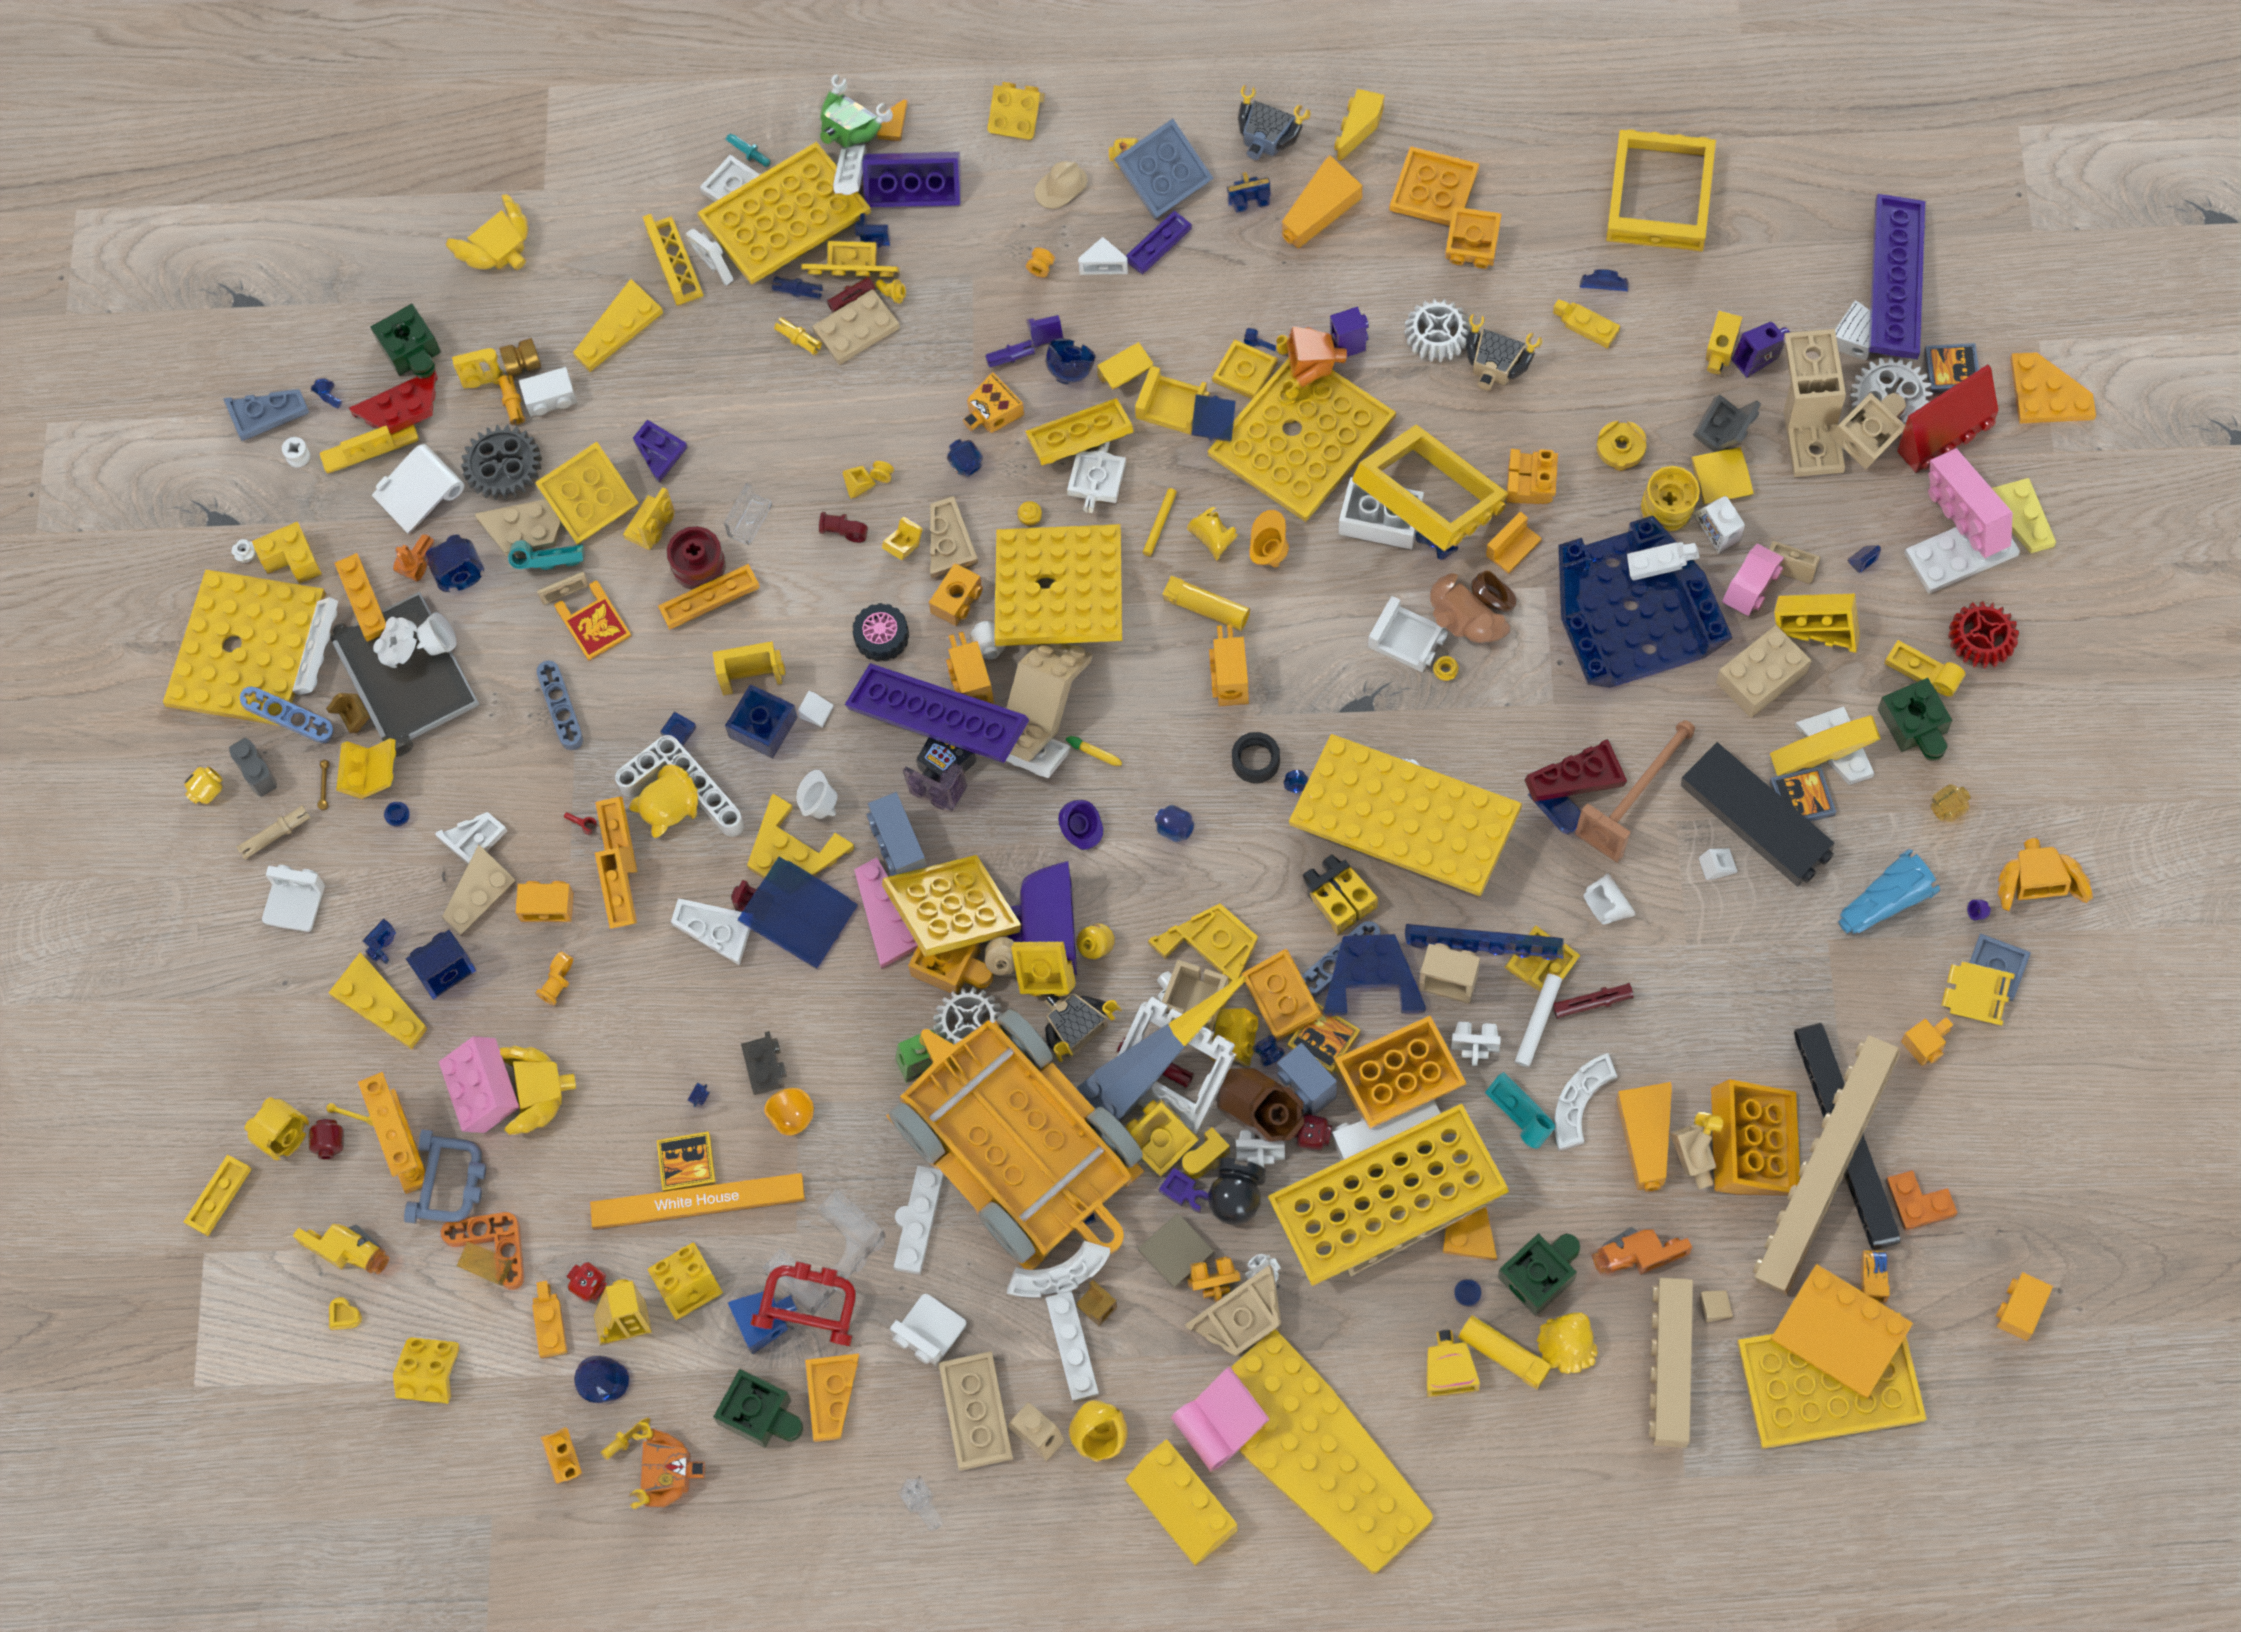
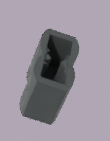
[229,738,277,797]

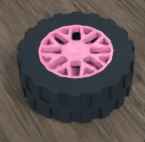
[852,603,909,662]

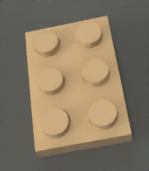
[812,289,900,365]

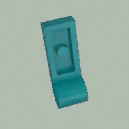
[508,540,585,570]
[1485,1072,1555,1149]

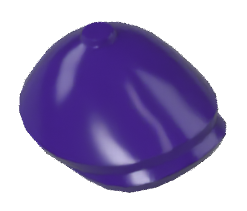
[1058,800,1103,850]

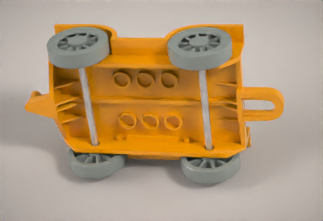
[886,1009,1144,1270]

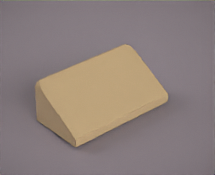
[1769,541,1821,584]
[537,571,589,605]

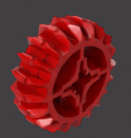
[1948,601,2019,669]

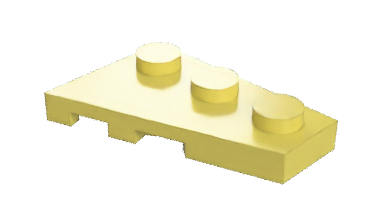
[1992,478,2056,553]

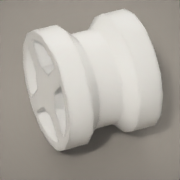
[282,437,310,468]

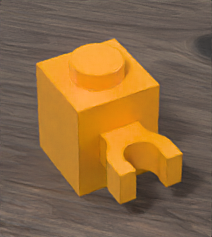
[1901,1017,1953,1066]

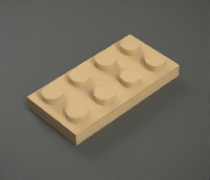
[938,1351,1013,1471]

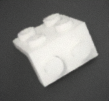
[262,865,325,932]
[890,1294,966,1367]

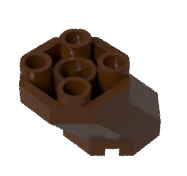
[1215,1068,1304,1142]

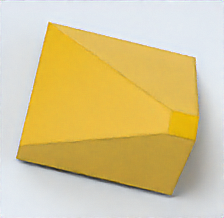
[842,465,876,499]

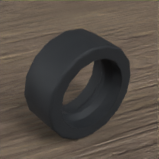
[1232,732,1280,783]

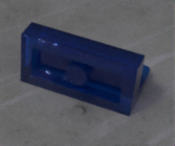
[1528,793,1581,835]

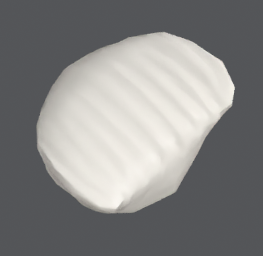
[1584,874,1636,925]

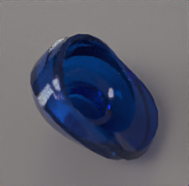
[574,1356,629,1403]

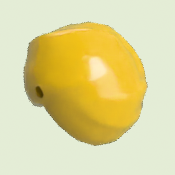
[1069,1400,1128,1462]

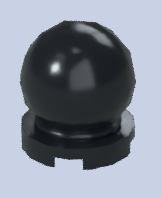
[1208,1158,1266,1226]

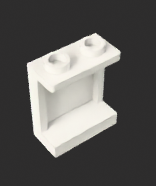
[1368,596,1448,673]

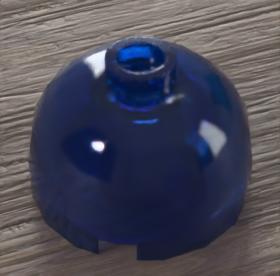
[1045,338,1096,384]

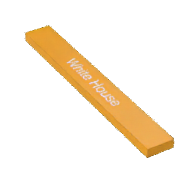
[590,1173,805,1230]

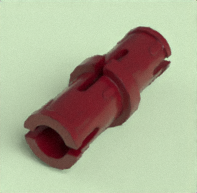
[826,276,875,313]

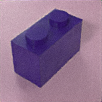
[1330,306,1369,357]

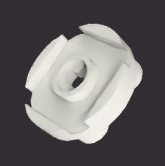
[373,617,417,668]

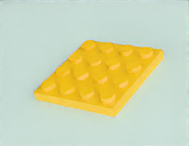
[882,855,1021,957]

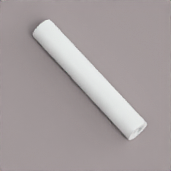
[1514,974,1562,1068]

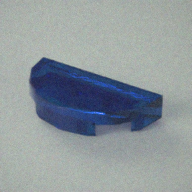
[1579,269,1629,292]

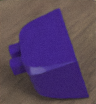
[1007,861,1077,976]

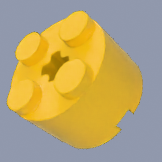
[244,1097,309,1161]

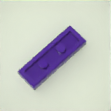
[1126,210,1192,275]

